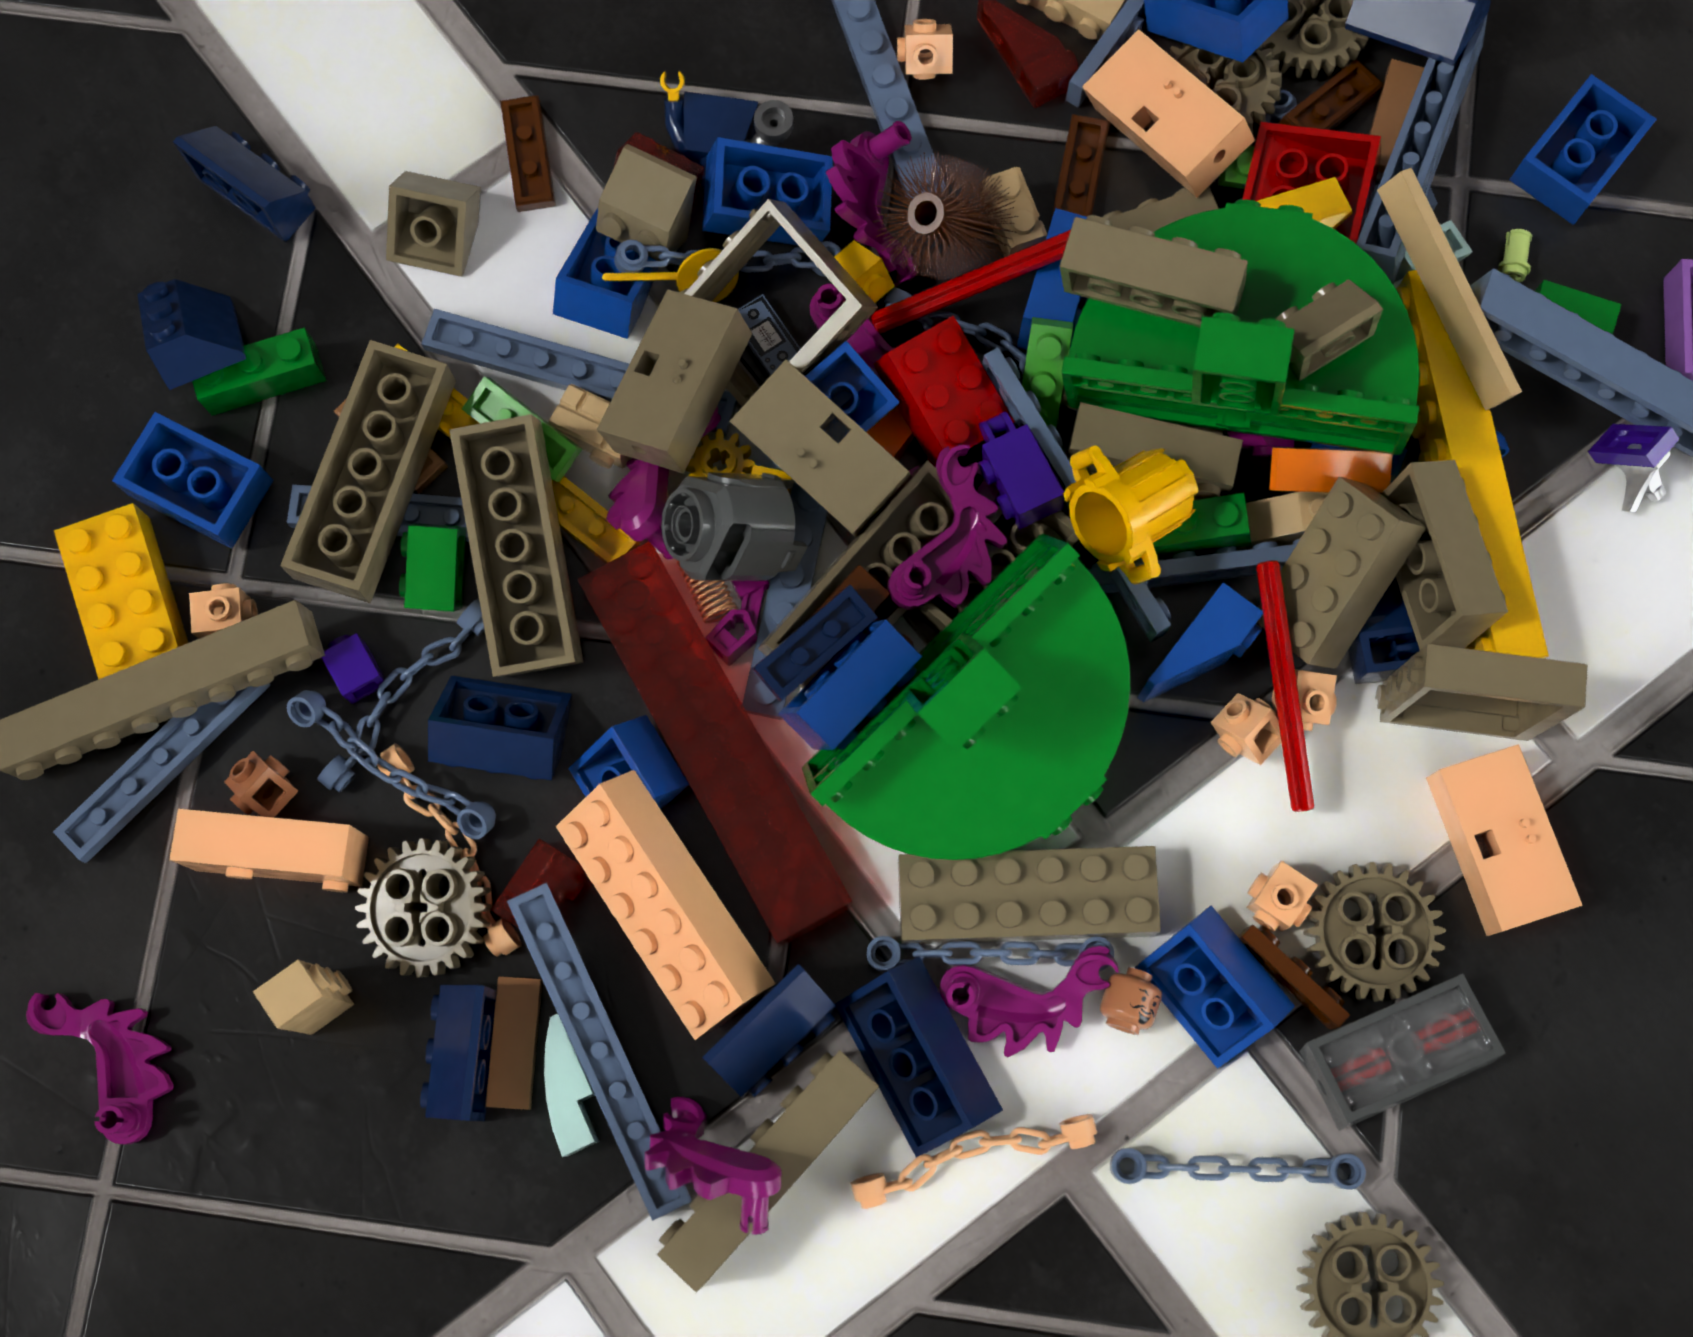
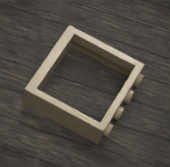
[680,199,878,407]
[1375,644,1588,741]

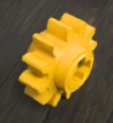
[686,429,755,477]

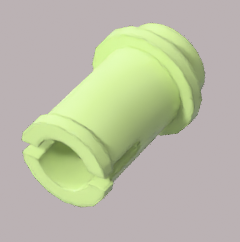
[1498,229,1532,282]

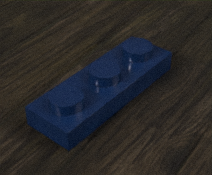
[752,584,878,701]

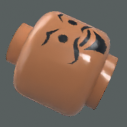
[1100,968,1162,1035]

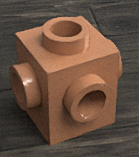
[224,751,298,818]

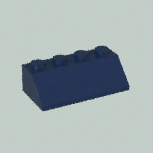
[835,956,1003,1158]

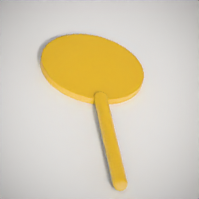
[602,248,739,302]

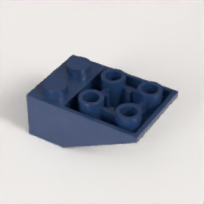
[1348,576,1420,684]

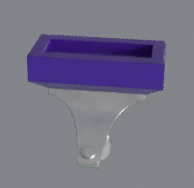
[1588,424,1679,512]

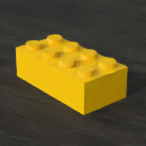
[54,503,189,679]

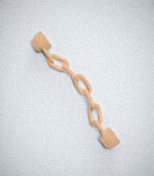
[377,743,521,957]
[851,1114,1097,1209]

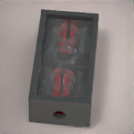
[1299,974,1506,1131]

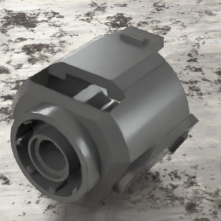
[661,472,807,581]

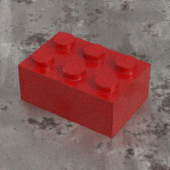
[873,315,1015,468]

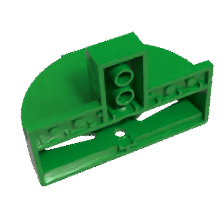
[1061,199,1420,455]
[802,534,1130,860]

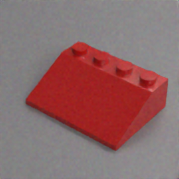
[1242,122,1381,244]

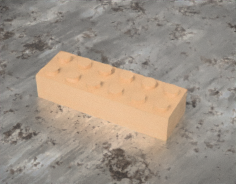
[556,770,776,1040]

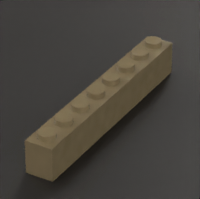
[0,600,325,780]

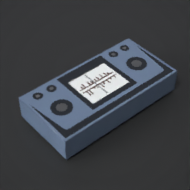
[738,294,801,377]

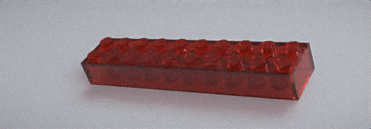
[577,541,852,948]

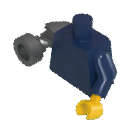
[660,71,794,188]

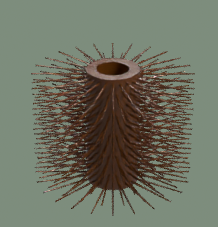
[873,151,1018,282]

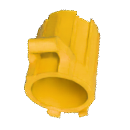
[1063,445,1198,584]

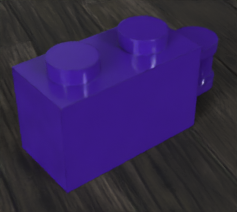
[978,411,1064,530]

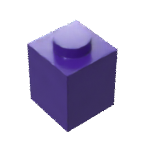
[321,633,385,704]

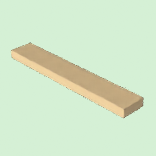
[1377,168,1522,411]

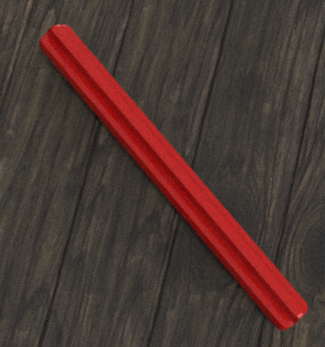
[871,230,1071,333]
[1256,560,1314,812]

